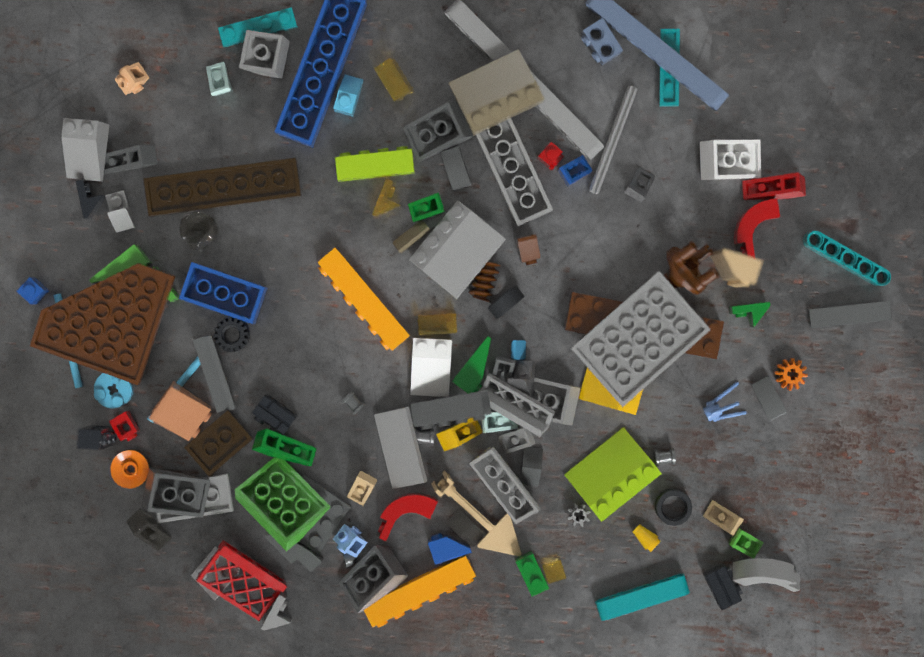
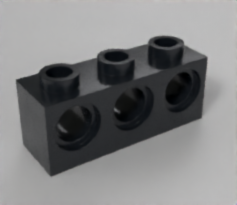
[77,425,117,450]

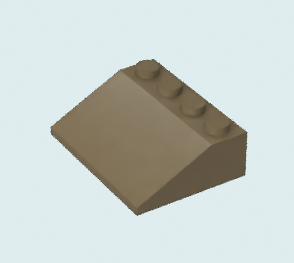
[448,49,545,136]

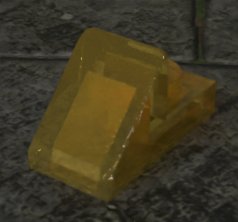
[372,179,401,217]

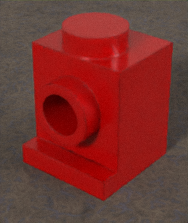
[538,142,564,171]
[109,411,140,442]

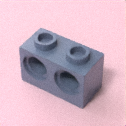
[581,18,623,65]

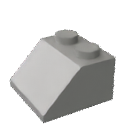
[239,30,290,79]

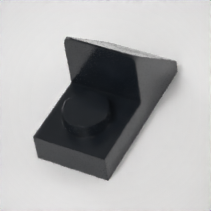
[75,179,106,220]

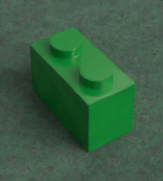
[515,551,549,597]

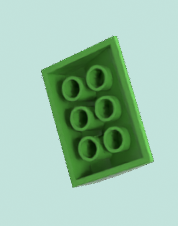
[235,458,330,552]

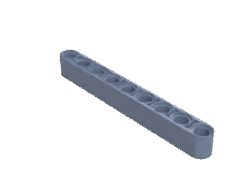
[585,0,729,111]

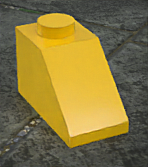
[436,418,483,452]

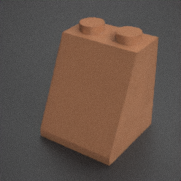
[149,381,212,441]

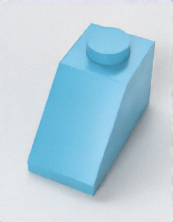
[333,74,363,117]

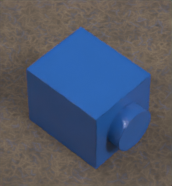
[17,277,50,305]

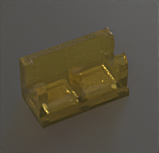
[374,58,414,101]
[418,314,457,335]

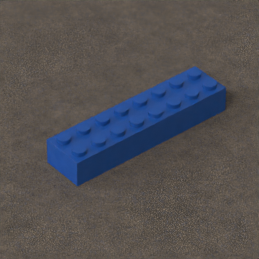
[275,0,367,148]

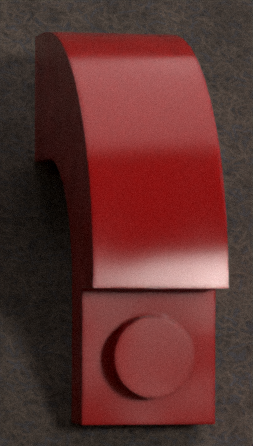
[734,198,780,258]
[378,493,438,541]

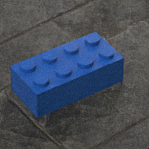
[179,262,267,324]

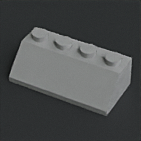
[469,445,541,524]

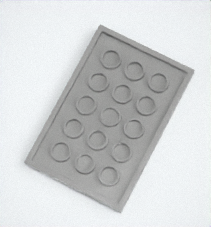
[571,271,711,407]

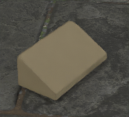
[393,220,430,253]

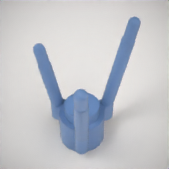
[703,382,747,422]

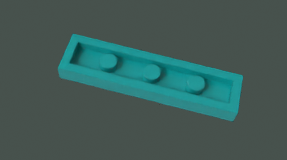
[218,7,298,47]
[660,29,680,107]

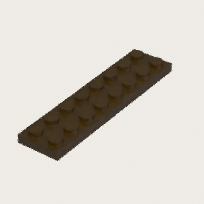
[143,158,302,217]

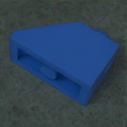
[428,533,472,565]

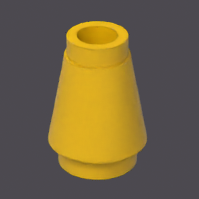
[632,524,661,552]

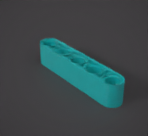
[803,231,891,286]
[595,574,690,621]

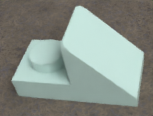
[206,62,233,96]
[482,412,518,433]

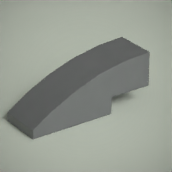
[265,533,323,572]

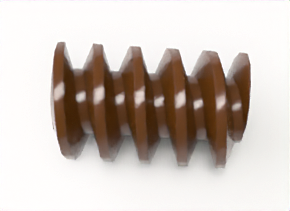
[468,262,501,303]

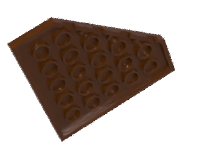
[30,263,176,385]

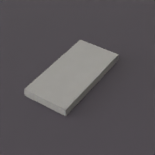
[374,407,427,489]
[156,473,234,523]

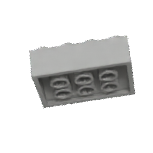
[409,200,506,299]

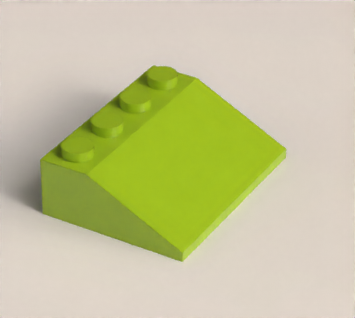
[564,427,662,522]

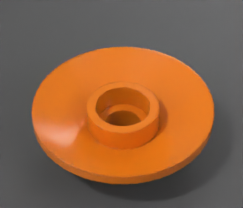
[110,450,149,489]

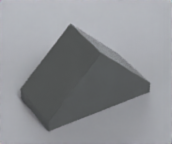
[490,356,516,386]
[520,447,543,487]

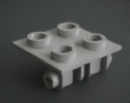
[191,546,241,601]

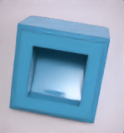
[511,340,526,360]

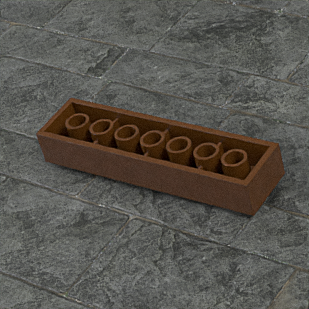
[564,292,724,359]

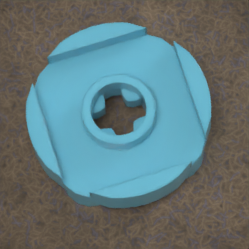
[94,373,133,409]

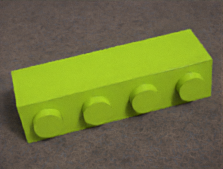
[335,146,415,182]

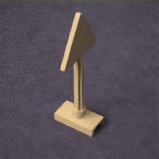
[431,470,522,556]

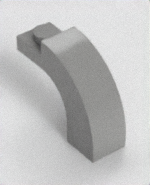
[733,559,801,592]

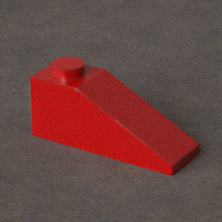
[742,172,806,200]

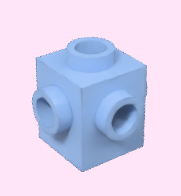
[333,524,368,558]

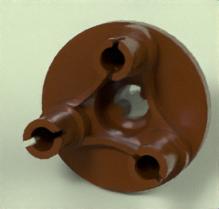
[663,241,720,295]

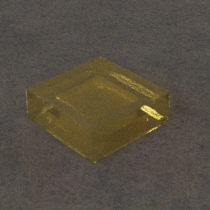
[542,559,566,584]

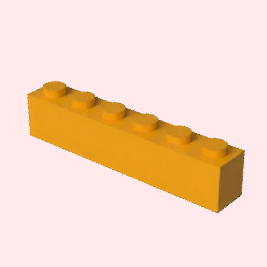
[317,248,410,351]
[364,554,476,628]

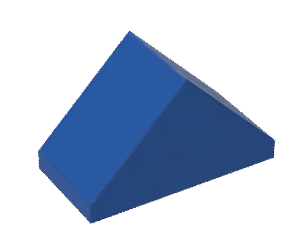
[558,155,593,187]

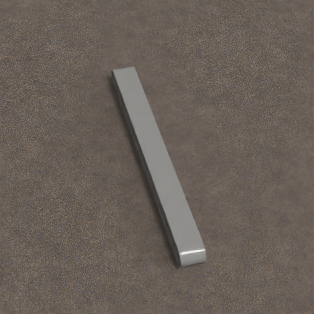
[444,0,604,161]

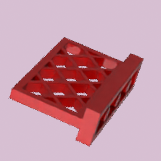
[196,540,287,621]

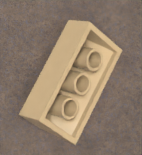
[710,249,762,288]

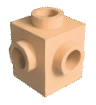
[115,62,149,95]

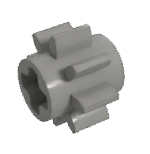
[567,503,591,527]

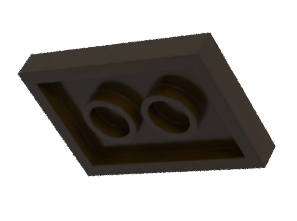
[184,410,254,476]

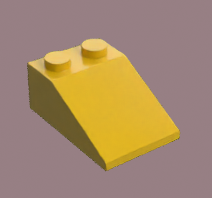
[578,368,643,415]

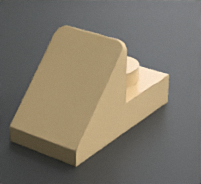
[347,471,377,506]
[703,500,744,536]

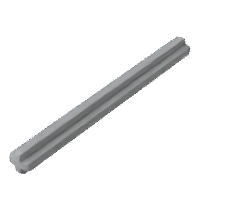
[589,85,637,194]

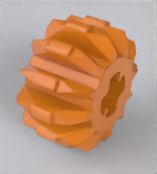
[774,358,808,391]

